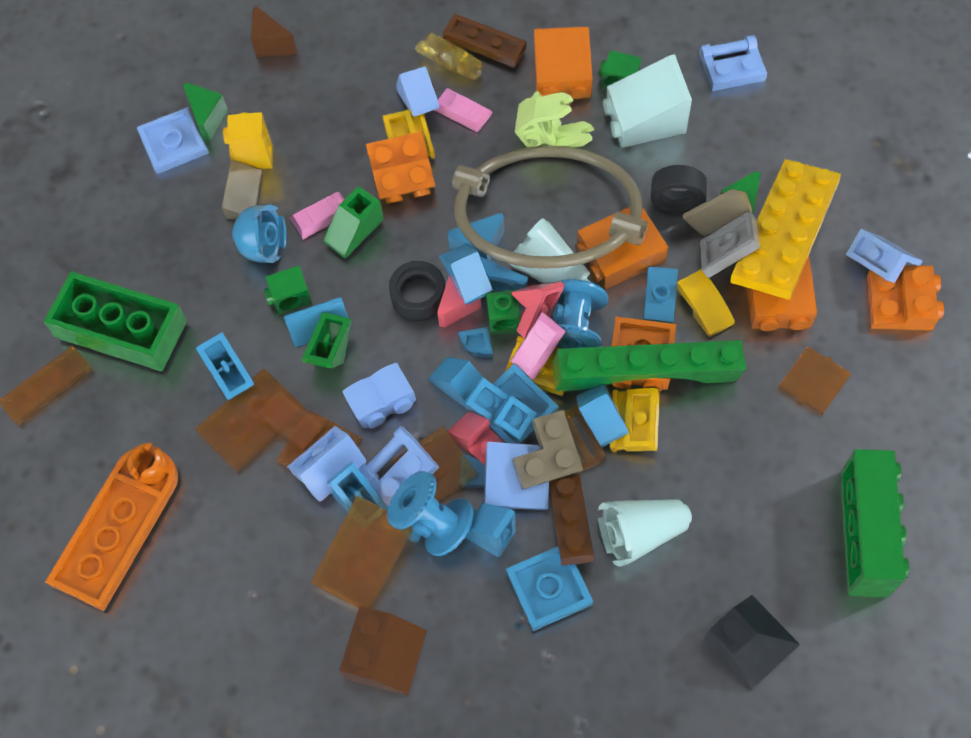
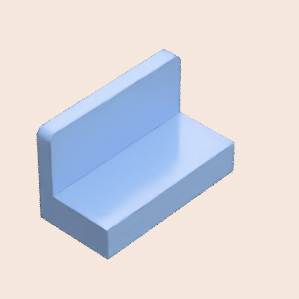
[846,229,922,283]
[287,426,366,502]

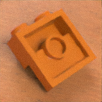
[366,131,435,204]
[867,265,944,330]
[611,316,677,392]

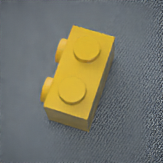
[223,112,273,169]

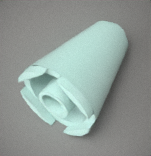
[507,218,591,284]
[597,499,692,567]

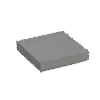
[700,211,760,278]

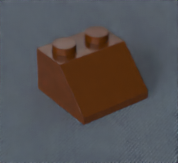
[339,605,427,696]

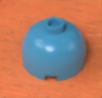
[232,204,287,263]

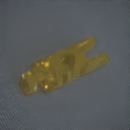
[415,33,482,80]

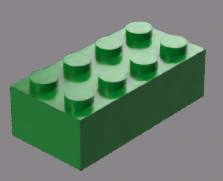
[43,271,187,372]
[841,449,909,598]

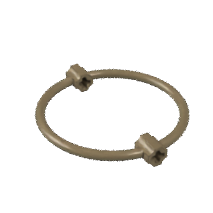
[452,146,648,268]

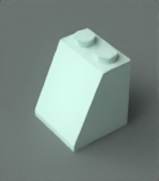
[603,54,692,148]

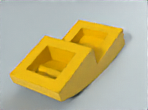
[677,269,735,338]

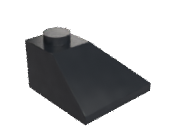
[704,595,800,690]

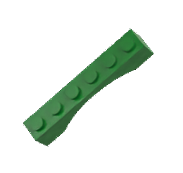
[552,340,746,391]

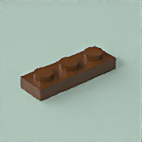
[442,14,527,68]
[549,474,594,566]

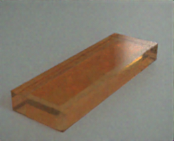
[0,345,93,425]

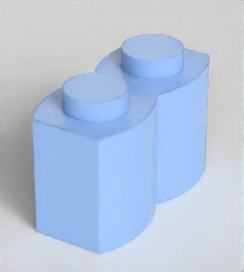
[342,363,416,429]

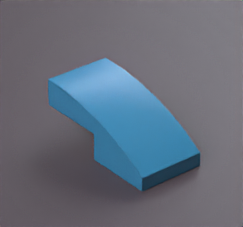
[463,378,537,439]

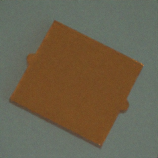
[779,347,851,415]

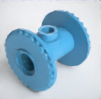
[553,279,609,349]
[387,471,474,556]

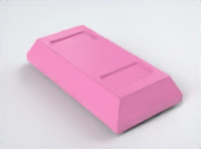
[434,88,492,133]
[289,192,344,240]
[511,312,566,380]

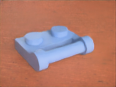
[699,35,767,91]
[359,426,439,506]

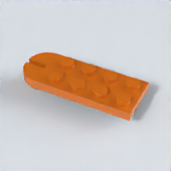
[45,443,178,611]

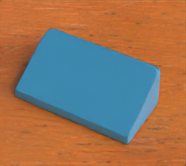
[284,297,351,347]

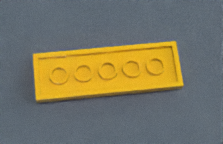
[730,159,841,300]

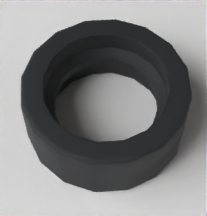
[651,165,707,214]
[389,261,446,320]

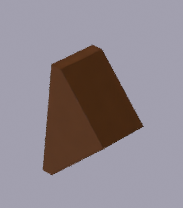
[251,6,298,57]

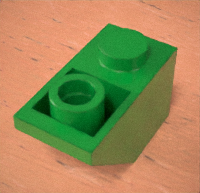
[323,186,384,259]

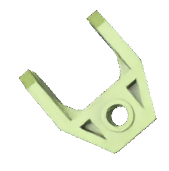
[514,91,594,148]

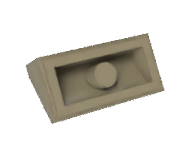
[222,161,262,219]
[683,189,752,236]

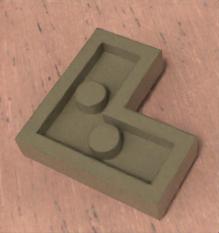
[512,410,583,490]

